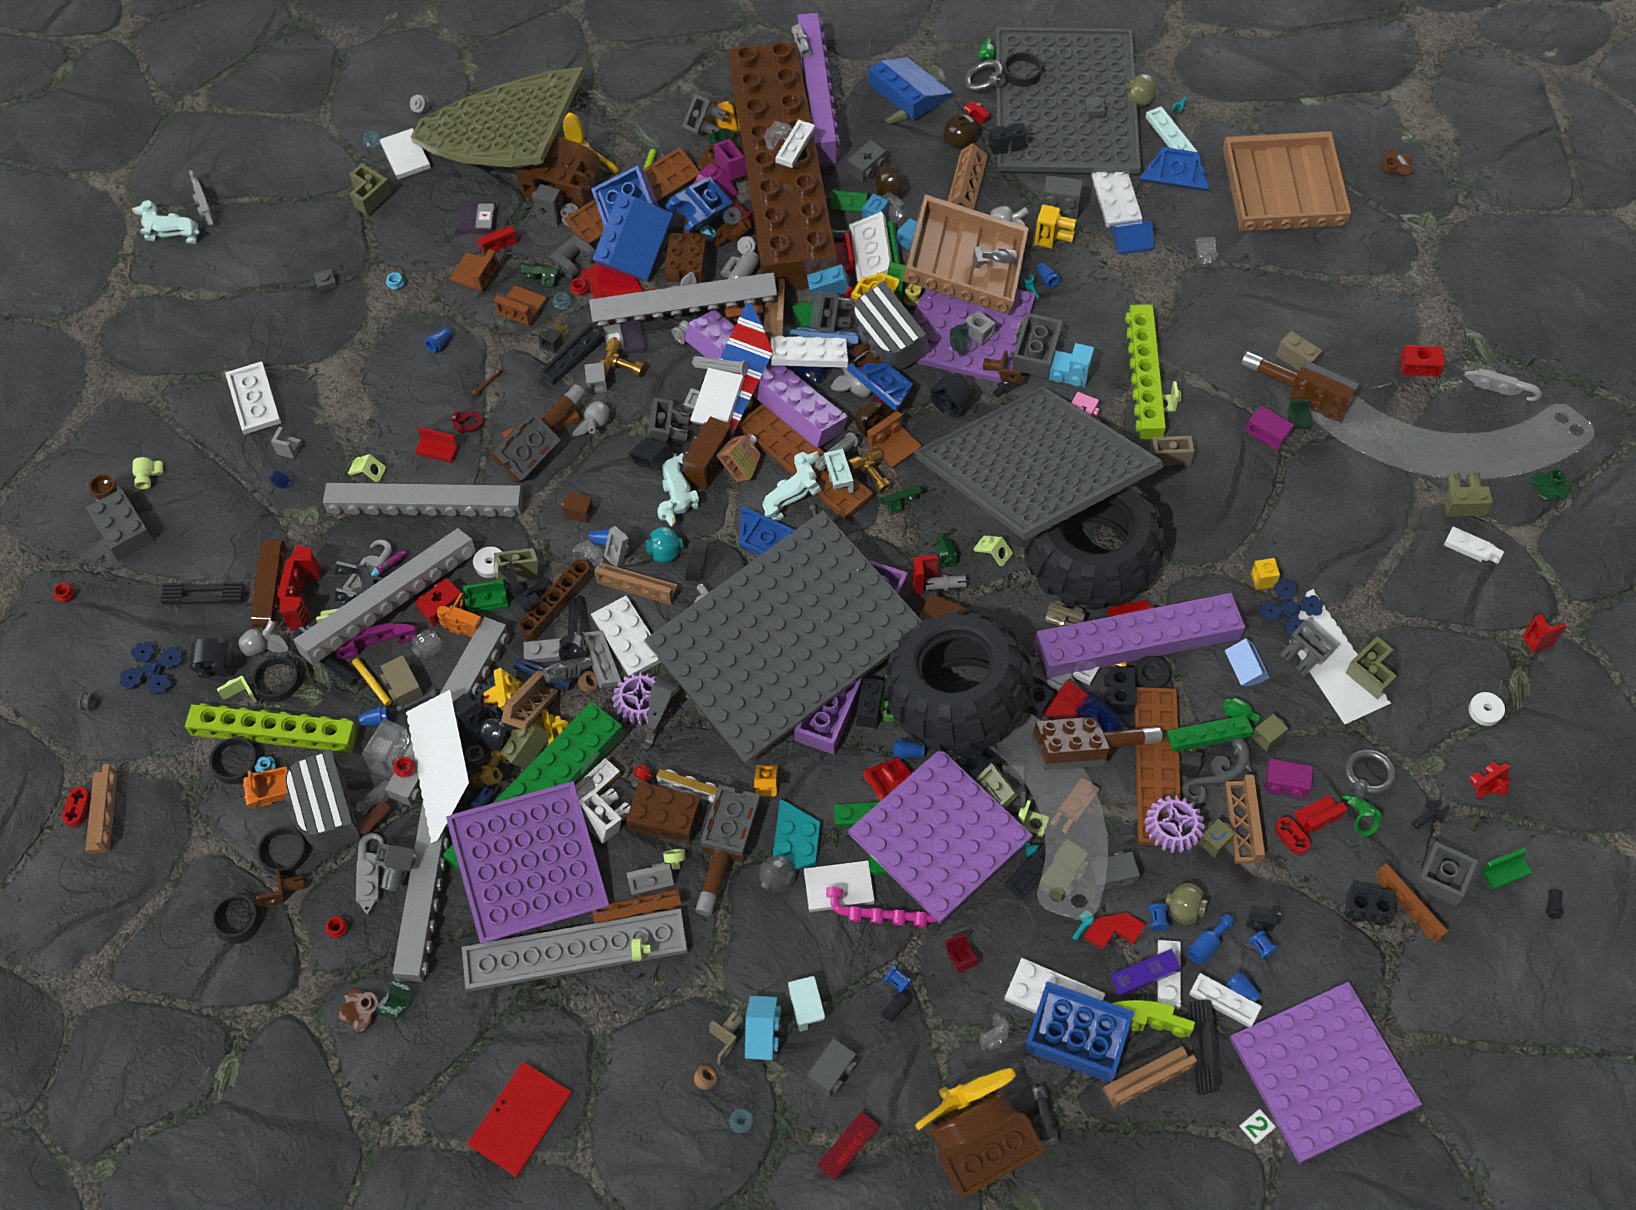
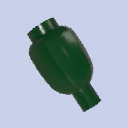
[936,533,957,567]

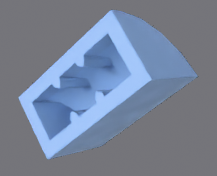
[1225,639,1270,686]

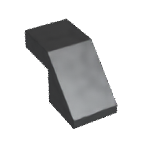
[1002,763,1026,812]

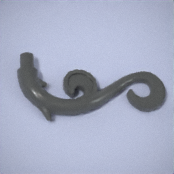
[1181,738,1252,806]

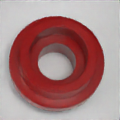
[570,278,589,295]
[53,583,74,602]
[393,757,415,778]
[633,765,653,783]
[325,917,348,939]

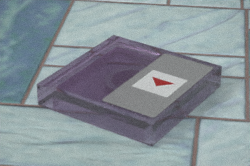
[456,202,496,234]
[602,319,645,356]

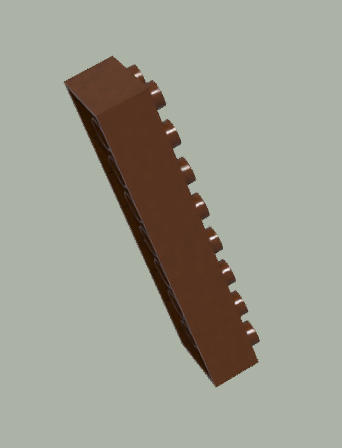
[727,41,836,291]

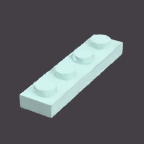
[1145,107,1197,152]

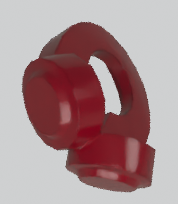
[452,411,483,433]

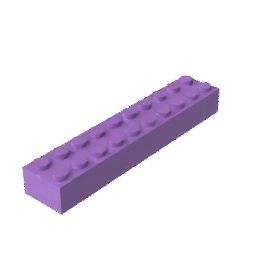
[797,13,839,167]
[685,310,848,448]
[794,560,907,755]
[1034,593,1245,678]

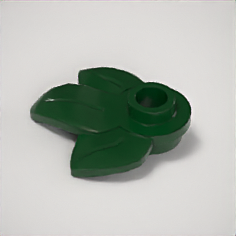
[709,128,741,151]
[1530,469,1570,501]

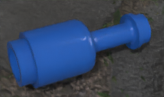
[1187,914,1235,965]

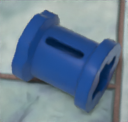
[1148,904,1170,931]
[1249,930,1278,960]
[884,965,913,994]

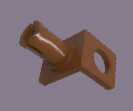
[714,219,752,247]
[983,350,1023,384]
[256,868,305,907]

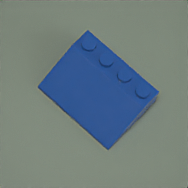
[868,58,953,120]
[591,165,669,237]
[593,192,674,282]
[1024,981,1134,1083]

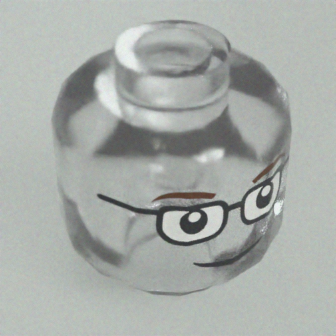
[411,629,442,659]

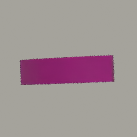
[334,623,418,661]

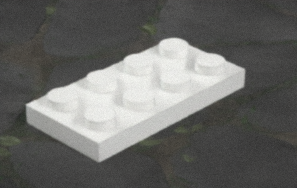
[1091,172,1142,227]
[849,212,892,282]
[770,336,848,368]
[225,361,281,435]
[591,596,661,678]
[1004,958,1105,1013]

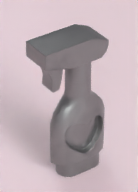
[972,246,1017,268]

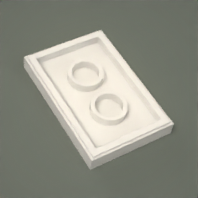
[380,128,431,180]
[690,368,745,425]
[804,861,874,912]

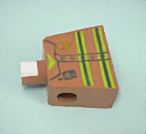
[716,434,760,482]

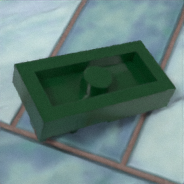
[520,265,561,287]
[879,485,922,514]

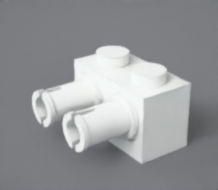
[579,788,631,844]

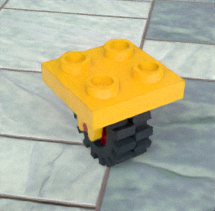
[474,668,526,719]

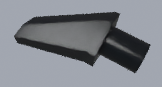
[993,382,1022,397]

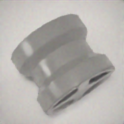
[560,203,578,226]
[672,320,688,344]

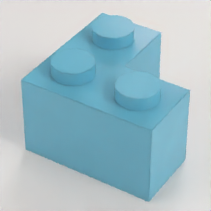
[1048,343,1094,388]
[745,996,781,1060]

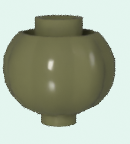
[1125,74,1158,108]
[1165,883,1208,926]

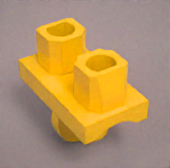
[534,709,569,749]

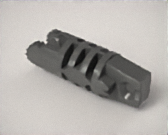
[542,657,592,683]

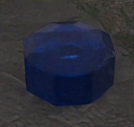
[269,471,290,489]

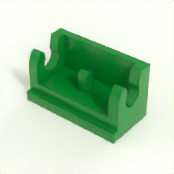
[463,579,509,614]

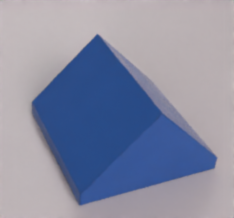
[1110,220,1154,255]

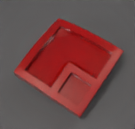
[1043,680,1101,720]
[863,757,912,802]

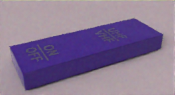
[1110,949,1182,997]

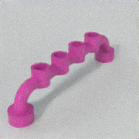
[826,887,937,927]

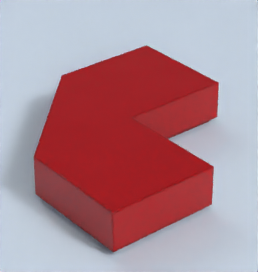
[1084,913,1145,950]

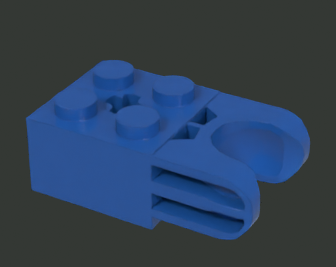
[665,176,733,233]

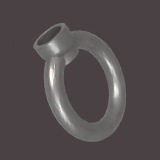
[964,60,1006,92]
[1345,749,1396,799]

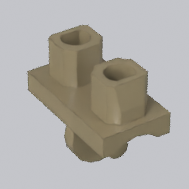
[1045,600,1085,627]

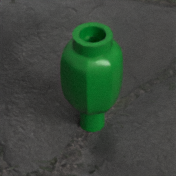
[978,39,995,62]
[1221,698,1260,723]

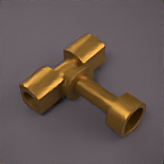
[600,338,645,378]
[847,448,892,494]
[467,745,507,790]

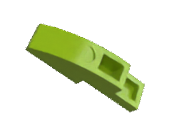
[1111,1000,1195,1038]

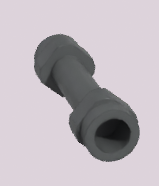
[1032,1086,1059,1146]

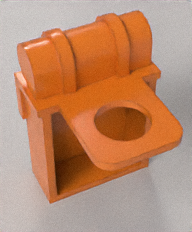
[437,593,482,637]
[243,767,288,808]

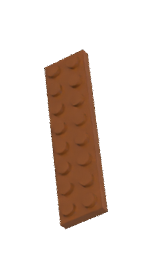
[565,147,700,245]
[737,404,873,520]
[1134,687,1182,846]

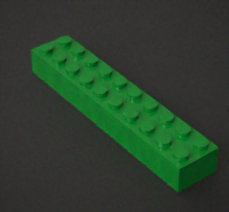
[443,702,625,874]

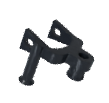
[334,561,383,605]
[498,561,548,613]

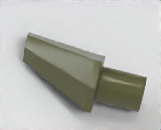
[884,109,908,124]

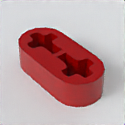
[62,787,91,828]
[1275,817,1310,856]

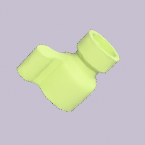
[132,457,163,489]

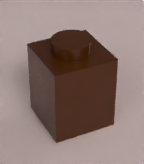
[562,492,594,523]

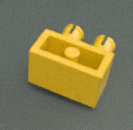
[1034,204,1077,249]

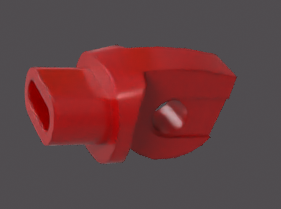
[964,101,990,124]

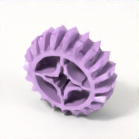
[612,671,659,726]
[1145,795,1205,853]

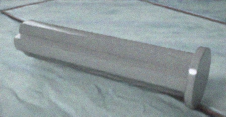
[692,356,748,376]
[814,432,858,471]

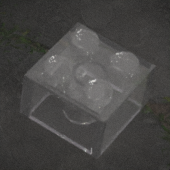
[362,718,412,779]

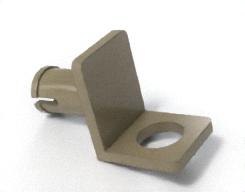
[709,1012,744,1065]

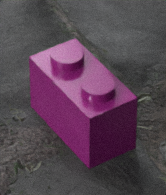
[714,139,746,180]
[1245,406,1294,451]
[1264,759,1313,799]

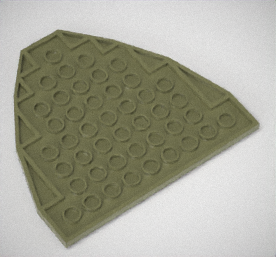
[410,67,584,167]

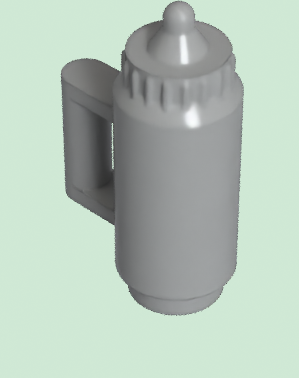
[720,251,759,279]

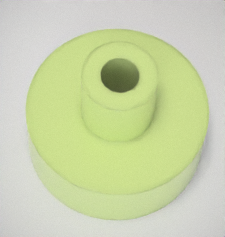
[663,849,686,870]
[631,938,651,961]

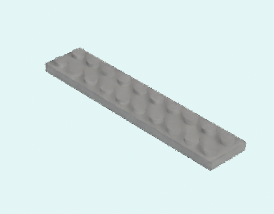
[462,909,687,992]

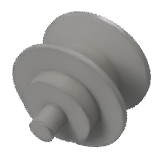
[410,95,429,113]
[737,236,757,254]

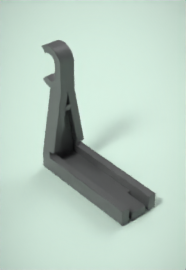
[640,672,682,750]

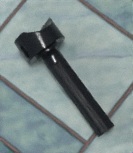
[559,596,587,661]
[291,626,358,686]

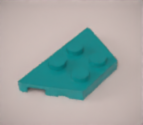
[773,800,820,872]

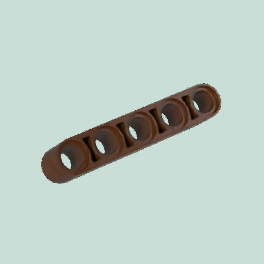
[251,540,285,627]
[519,559,591,641]

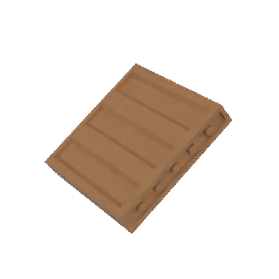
[1223,131,1351,231]
[902,194,1028,314]

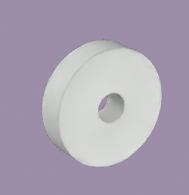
[473,547,502,578]
[1469,692,1505,726]

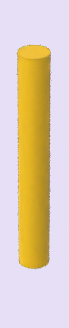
[352,658,392,706]

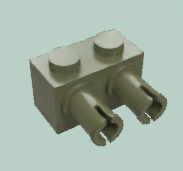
[1443,472,1493,517]

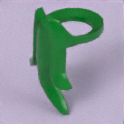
[1342,795,1382,837]

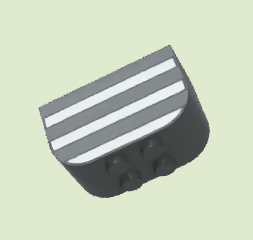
[853,281,930,370]
[285,749,361,851]

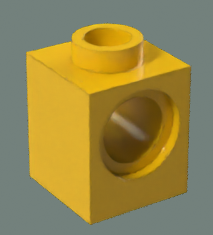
[1251,558,1280,590]

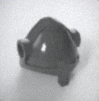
[760,855,796,892]

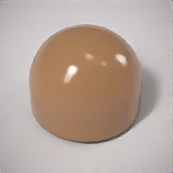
[578,671,599,692]
[694,1065,718,1090]

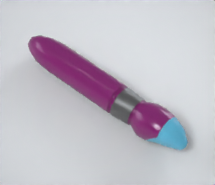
[371,550,408,576]

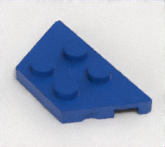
[1140,147,1209,191]
[847,363,913,411]
[739,506,795,556]

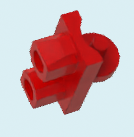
[1470,762,1510,799]

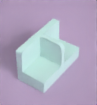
[824,449,853,493]
[788,976,825,1032]

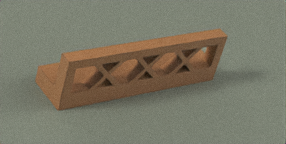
[947,143,988,209]
[764,279,785,339]
[594,563,678,605]
[501,670,558,730]
[85,764,117,854]
[1225,775,1265,864]
[1103,1046,1197,1110]

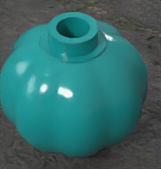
[645,527,683,564]

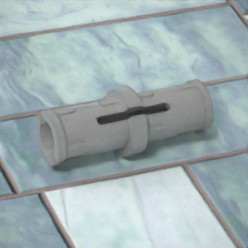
[791,25,811,57]
[925,575,966,591]

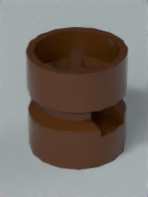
[89,474,120,501]

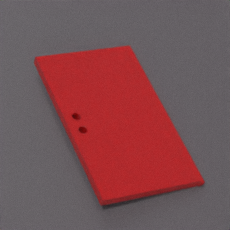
[580,264,644,326]
[467,1061,572,1177]

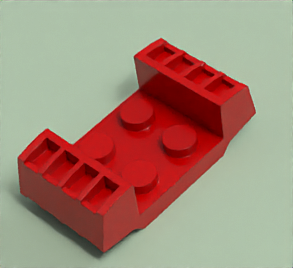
[277,545,321,631]

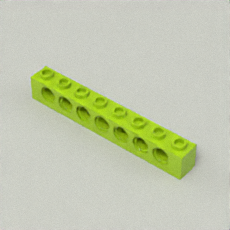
[1125,305,1166,439]
[185,704,358,753]

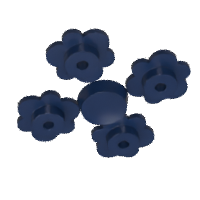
[1259,579,1323,636]
[119,642,182,695]

